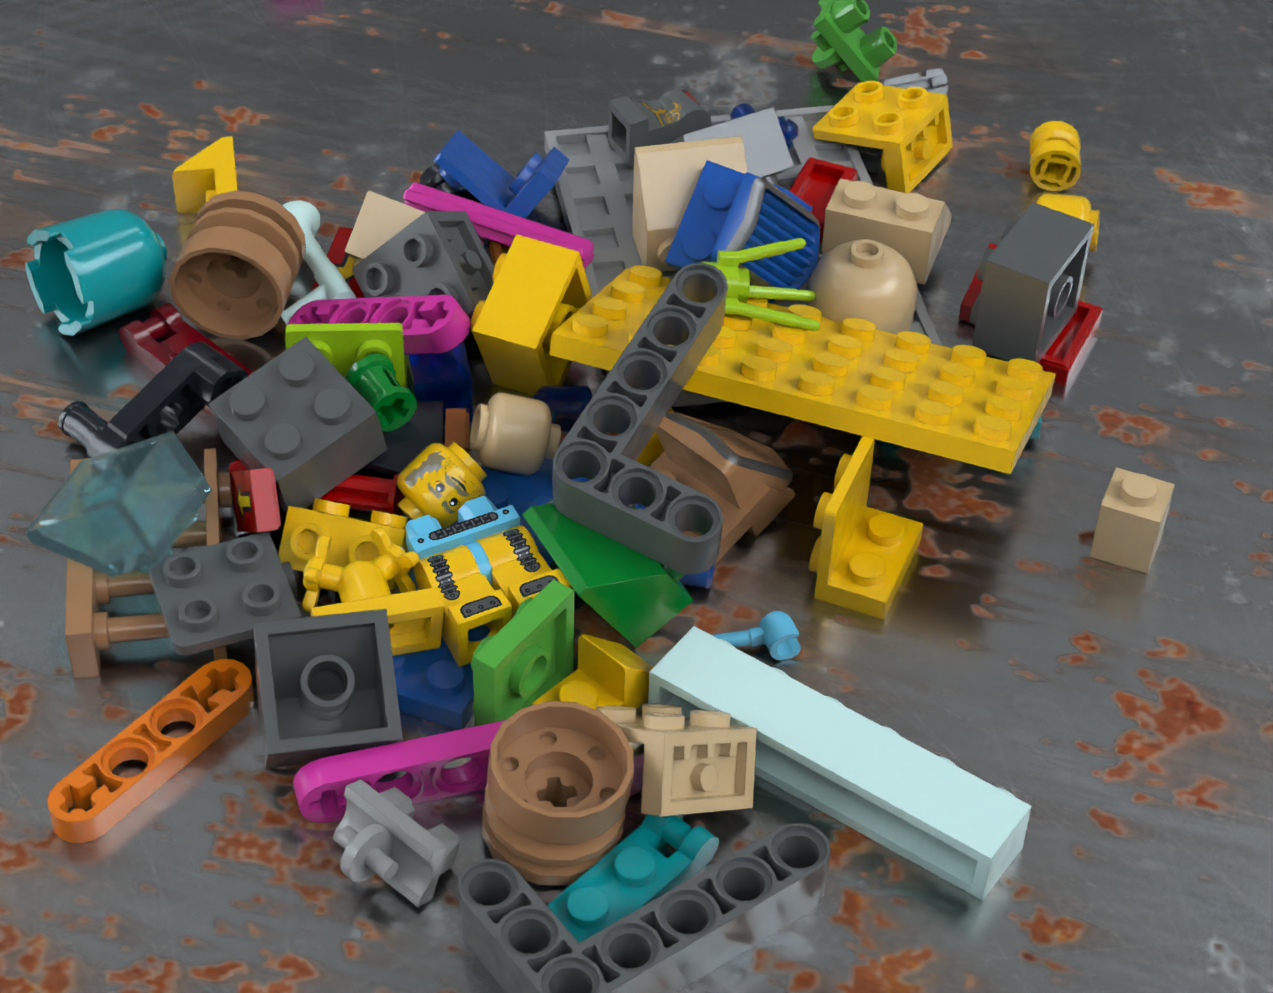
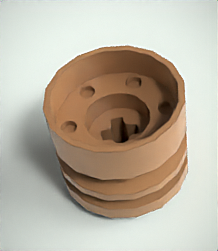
[169,191,306,340]
[482,701,634,886]

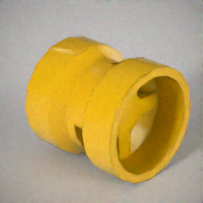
[1029,121,1081,192]

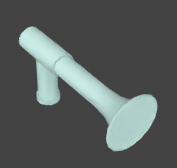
[281,200,356,324]

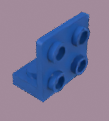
[433,130,569,218]

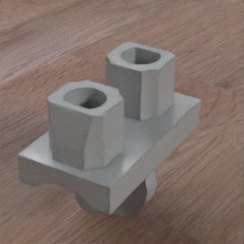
[333,779,460,907]

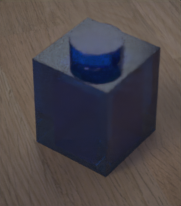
[407,340,473,424]

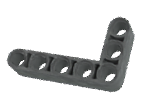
[552,263,728,575]
[458,823,831,993]

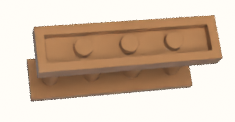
[65,448,233,679]

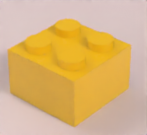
[471,234,593,402]

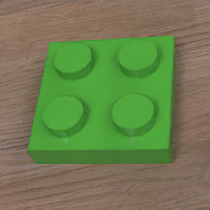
[471,579,574,726]

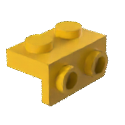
[278,498,408,590]

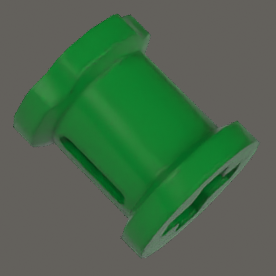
[345,354,417,432]

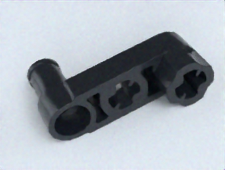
[58,341,249,479]

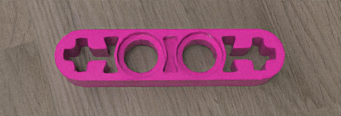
[287,295,471,354]
[293,720,506,823]

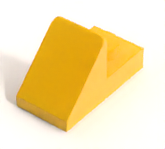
[172,136,238,213]
[532,634,653,710]

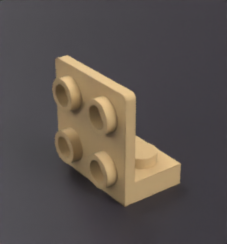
[596,704,757,817]

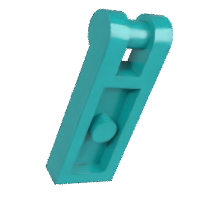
[547,814,719,943]

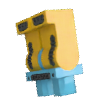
[406,496,571,667]

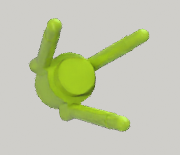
[701,238,820,331]

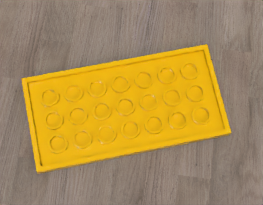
[549,265,1056,474]

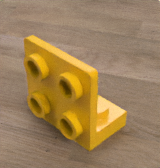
[812,81,953,193]
[809,436,924,620]

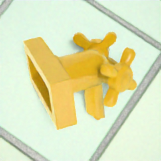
[302,527,445,656]

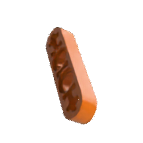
[47,659,255,844]

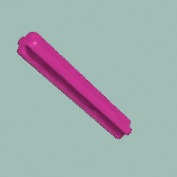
[402,182,594,269]

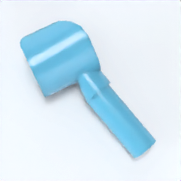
[712,611,801,661]

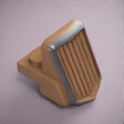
[627,412,796,564]

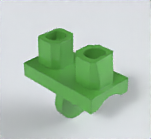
[811,0,897,82]

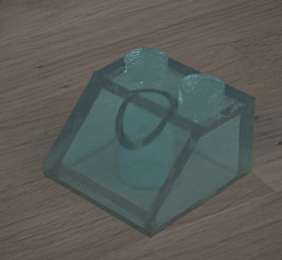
[24,431,212,577]

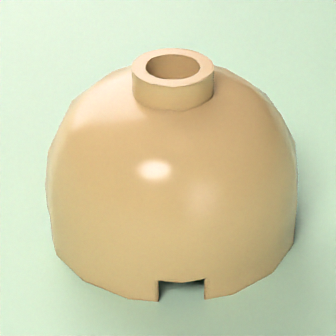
[807,239,918,334]

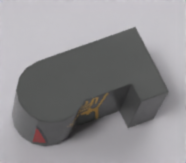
[608,88,712,167]

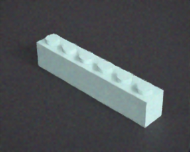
[648,626,1032,901]

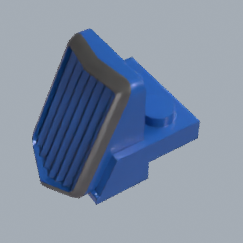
[665,160,820,304]

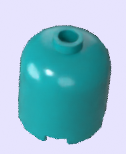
[25,209,167,336]

